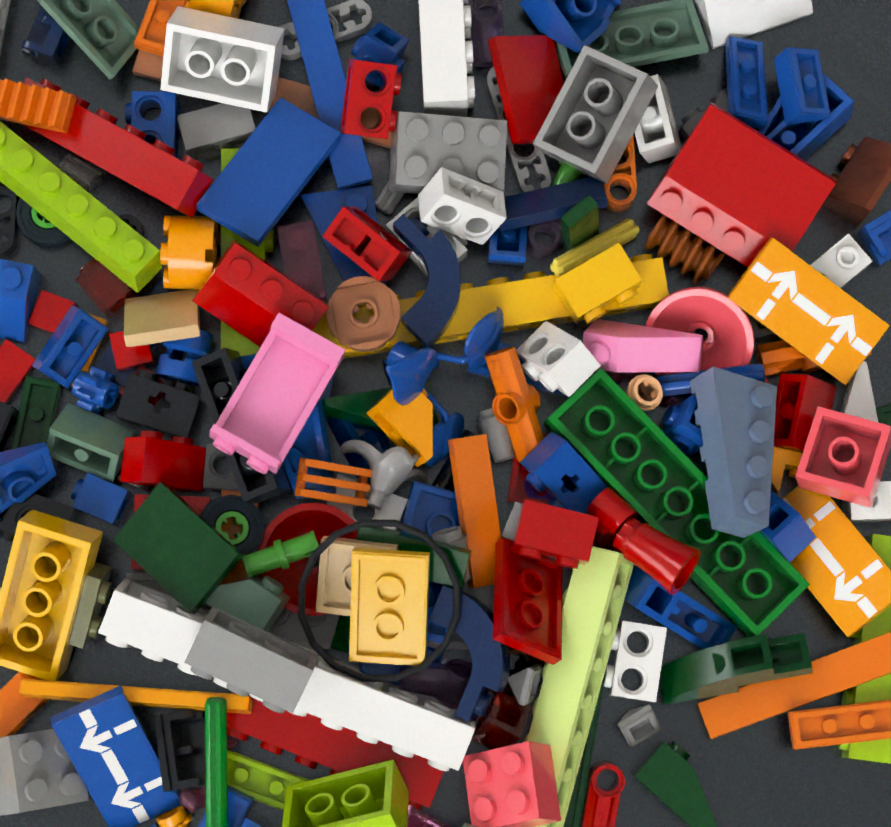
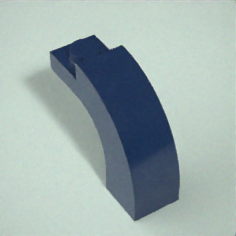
[393,214,461,348]
[429,585,510,722]

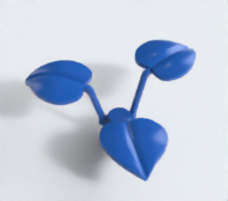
[386,306,504,469]

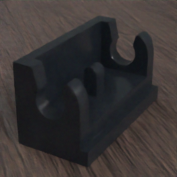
[153,709,206,793]

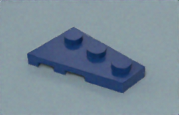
[301,185,386,285]

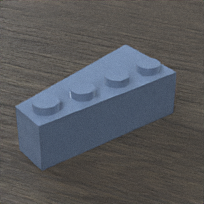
[690,366,777,538]

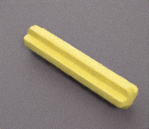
[550,219,640,278]

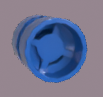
[155,330,214,386]

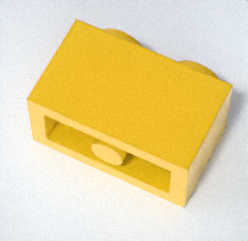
[553,243,642,324]

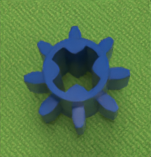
[72,366,119,414]

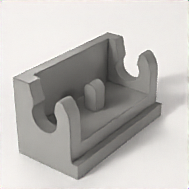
[177,103,256,163]

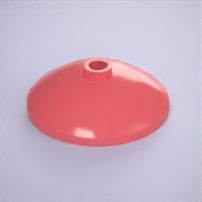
[645,287,754,376]

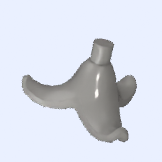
[340,440,428,510]

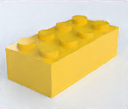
[0,509,103,681]

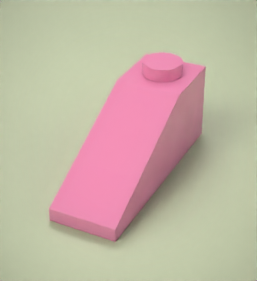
[583,319,703,373]

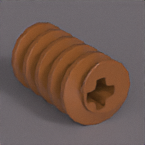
[645,215,726,285]

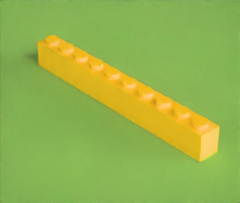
[312,254,669,359]

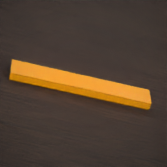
[19,679,253,714]

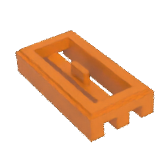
[294,458,372,507]

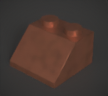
[822,137,891,227]

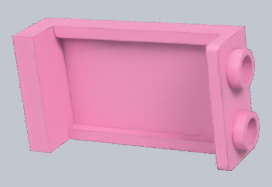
[209,313,345,474]

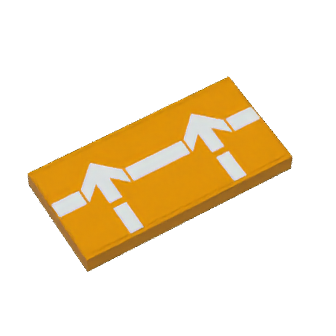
[728,237,890,385]
[782,486,891,638]

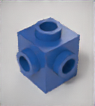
[351,22,410,88]
[662,395,703,457]

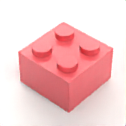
[795,406,891,508]
[463,741,561,827]

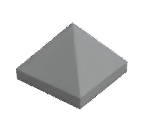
[508,664,543,706]
[618,705,662,748]

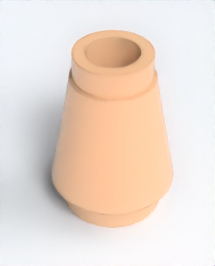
[625,374,663,411]

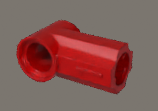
[587,487,638,550]
[581,761,625,827]

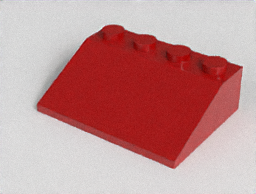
[647,102,836,267]

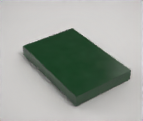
[113,482,243,614]

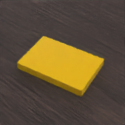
[349,548,430,666]

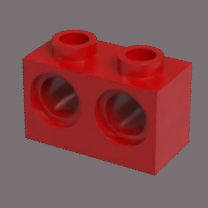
[340,59,402,139]
[322,206,412,282]

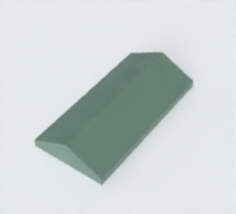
[37,0,140,80]
[555,0,709,79]

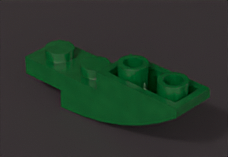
[660,633,813,705]

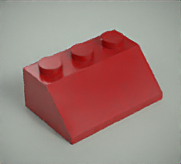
[192,239,329,347]

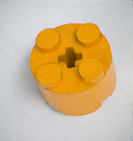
[160,215,220,289]

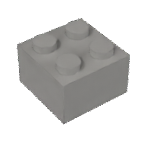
[0,729,89,816]

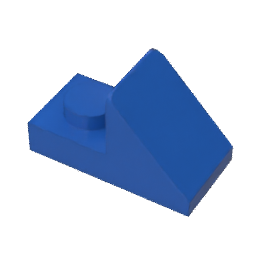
[488,226,527,266]

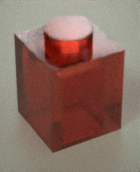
[75,259,137,319]
[471,692,532,749]

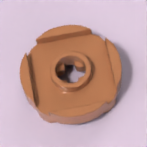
[326,276,401,352]

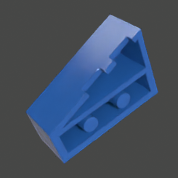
[759,73,854,160]

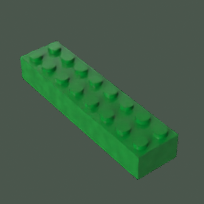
[543,368,810,637]

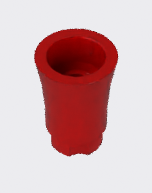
[613,517,701,595]

